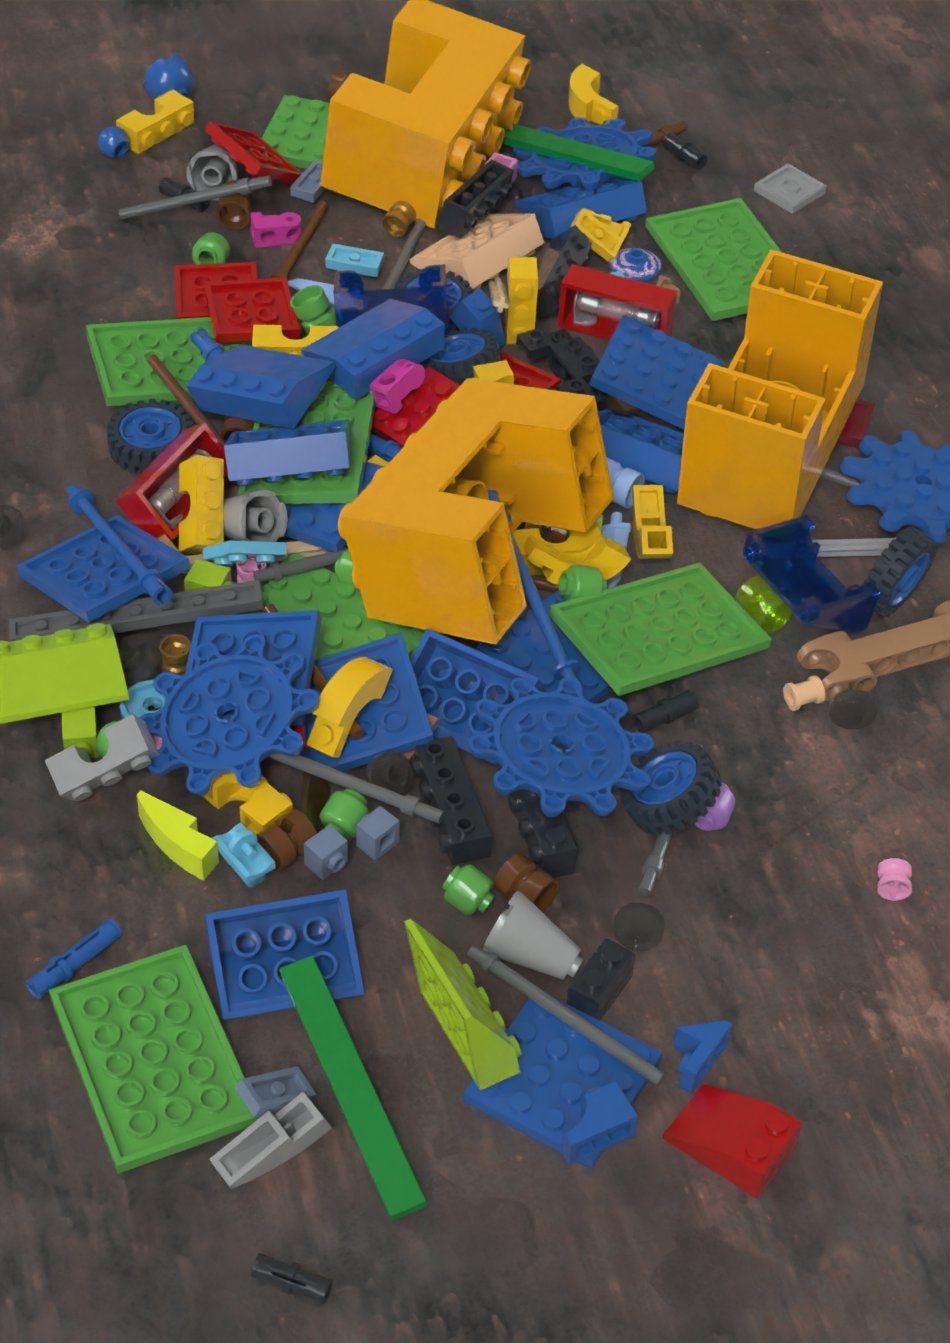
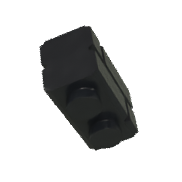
[566,939,636,1021]

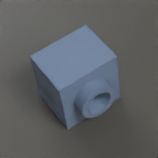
[356,806,400,861]
[304,825,348,880]

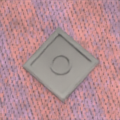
[754,163,827,214]

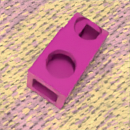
[250,212,301,248]
[369,359,425,414]

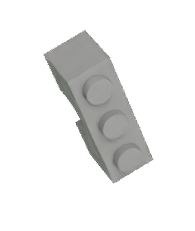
[45,714,160,801]

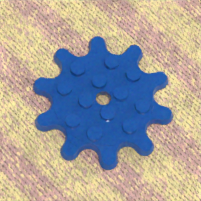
[513,118,656,190]
[839,431,950,544]
[140,634,320,796]
[468,677,654,817]

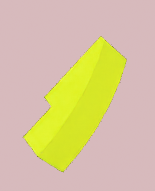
[137,790,219,881]

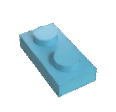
[325,244,384,277]

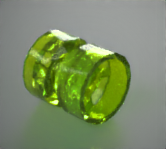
[735,575,793,633]

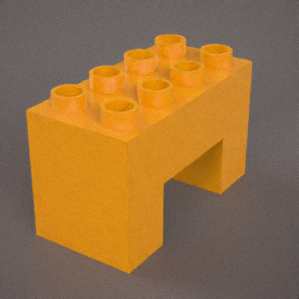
[320,0,531,228]
[677,249,883,540]
[338,378,614,645]

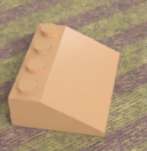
[409,214,544,291]

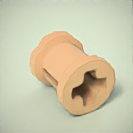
[783,675,825,711]

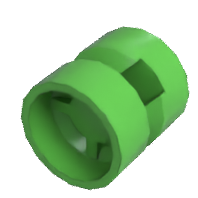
[290,285,340,336]

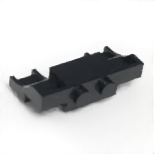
[516,327,607,411]

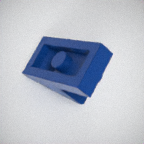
[673,1020,732,1094]

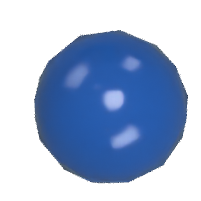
[98,126,130,159]

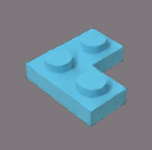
[203,540,286,566]

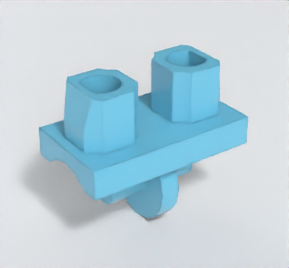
[212,822,275,888]

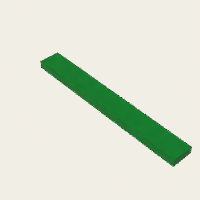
[502,124,654,181]
[279,955,427,1222]

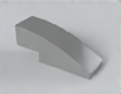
[209,1092,332,1189]

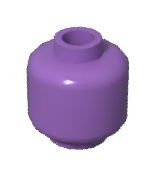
[695,782,736,831]

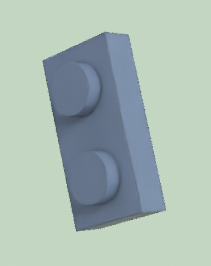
[290,160,326,203]
[235,1066,317,1118]

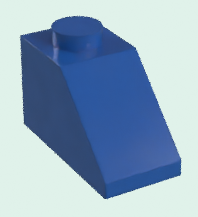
[449,288,506,349]

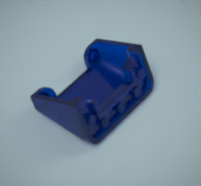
[333,264,449,336]
[743,515,880,635]

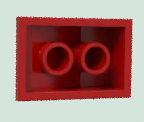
[662,1084,802,1199]

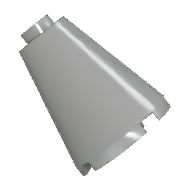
[186,144,239,201]
[223,489,288,542]
[483,891,584,980]

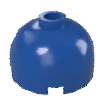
[142,54,193,100]

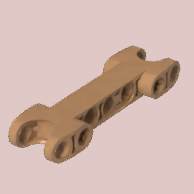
[797,600,950,701]

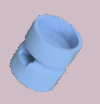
[606,457,645,509]

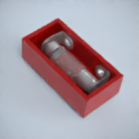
[558,264,677,341]
[115,422,229,541]

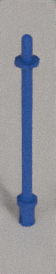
[67,484,172,605]
[488,489,583,692]

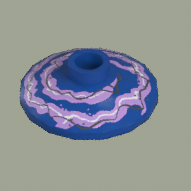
[609,248,662,282]

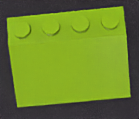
[0,623,129,724]
[404,919,522,1091]

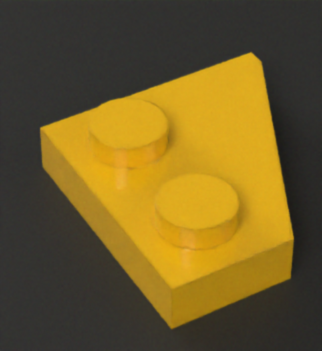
[570,208,632,262]

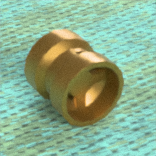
[382,201,416,237]
[159,634,191,676]

